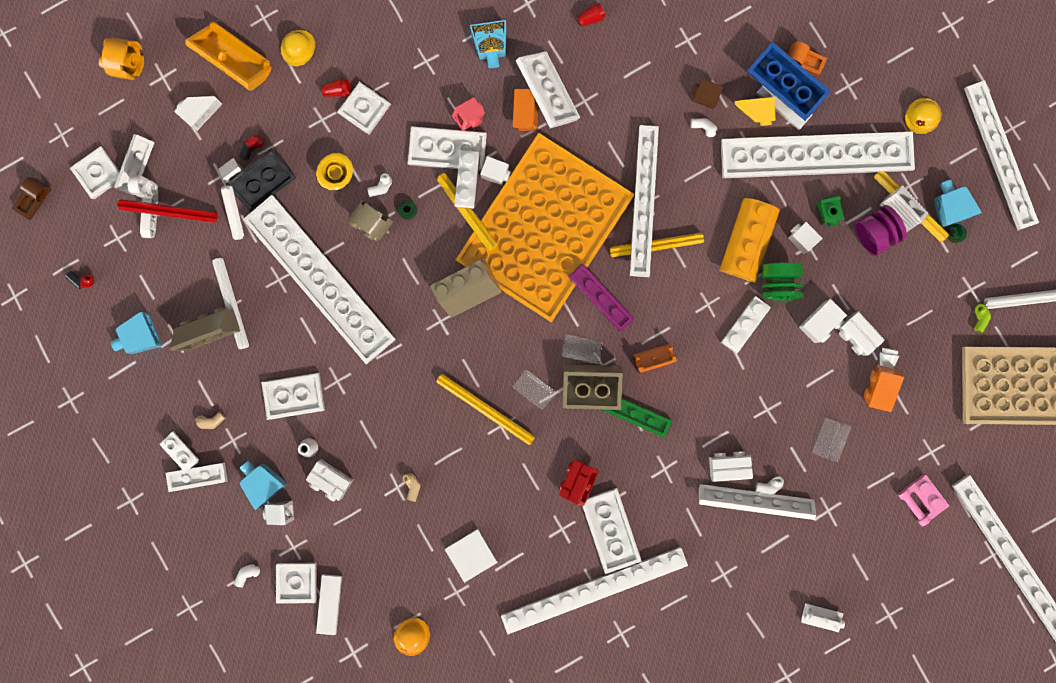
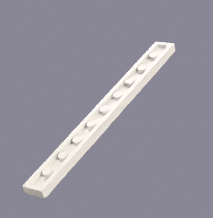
[951,475,1056,642]
[501,547,688,634]

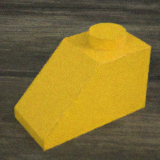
[735,97,776,126]

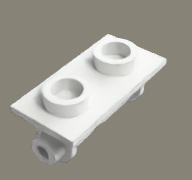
[160,431,199,473]
[801,603,845,632]

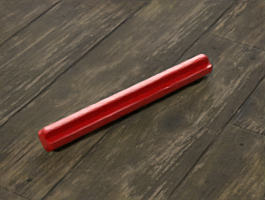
[117,199,218,223]

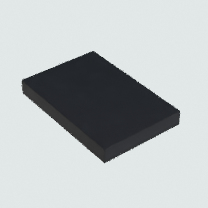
[226,148,296,212]

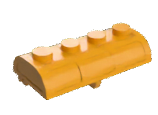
[186,21,272,91]
[719,198,780,283]

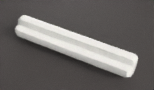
[221,185,244,240]

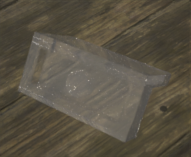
[561,334,603,365]
[513,369,556,410]
[811,418,852,463]

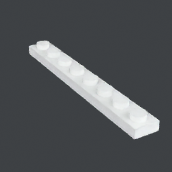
[964,80,1039,230]
[630,125,659,277]

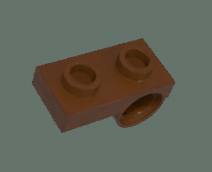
[12,177,52,220]

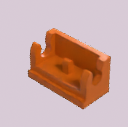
[513,89,538,131]
[633,344,677,373]

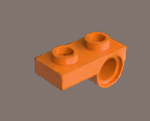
[787,41,827,77]

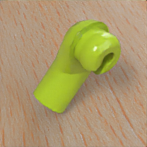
[974,304,991,333]

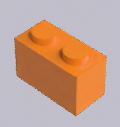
[864,365,904,412]

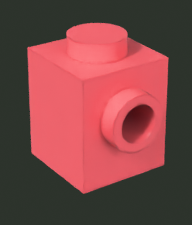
[452,97,485,131]

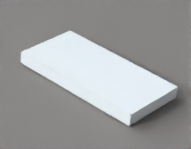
[516,51,580,129]
[408,126,487,171]
[583,488,642,574]

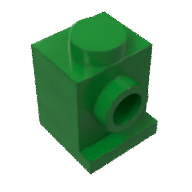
[816,196,844,227]

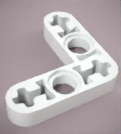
[128,175,158,238]

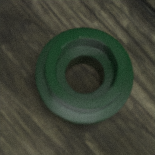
[398,200,417,220]
[948,224,967,243]

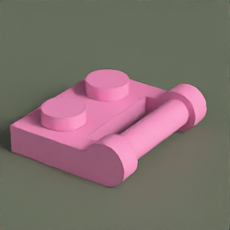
[898,474,949,526]

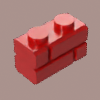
[559,460,599,506]

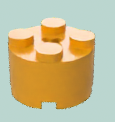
[99,37,144,80]

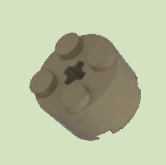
[348,199,394,242]

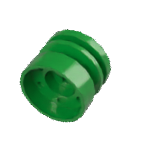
[762,263,804,301]

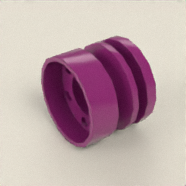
[854,205,907,256]

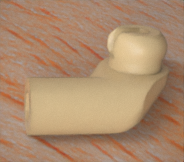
[196,411,226,429]
[402,473,421,502]

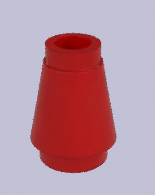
[577,3,606,27]
[321,78,351,97]

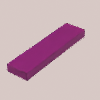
[568,263,634,332]

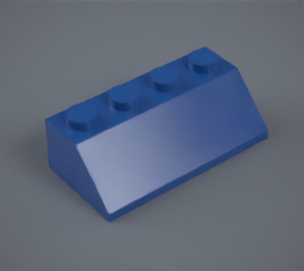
[747,42,831,121]

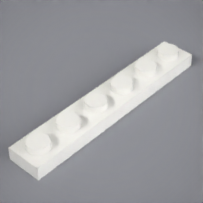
[698,484,816,520]

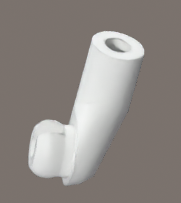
[690,118,717,137]
[368,173,392,197]
[755,476,784,494]
[234,564,260,588]

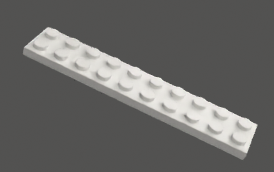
[721,132,915,178]
[243,195,396,364]

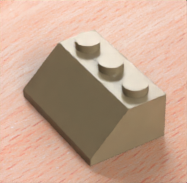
[430,258,502,318]
[170,307,241,351]
[563,364,623,410]

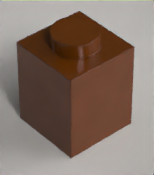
[691,79,723,109]

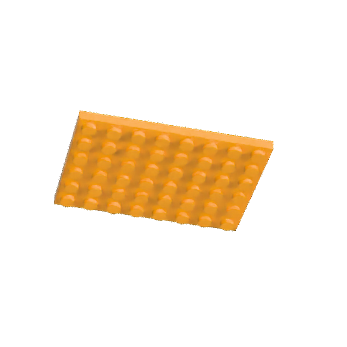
[456,133,635,323]

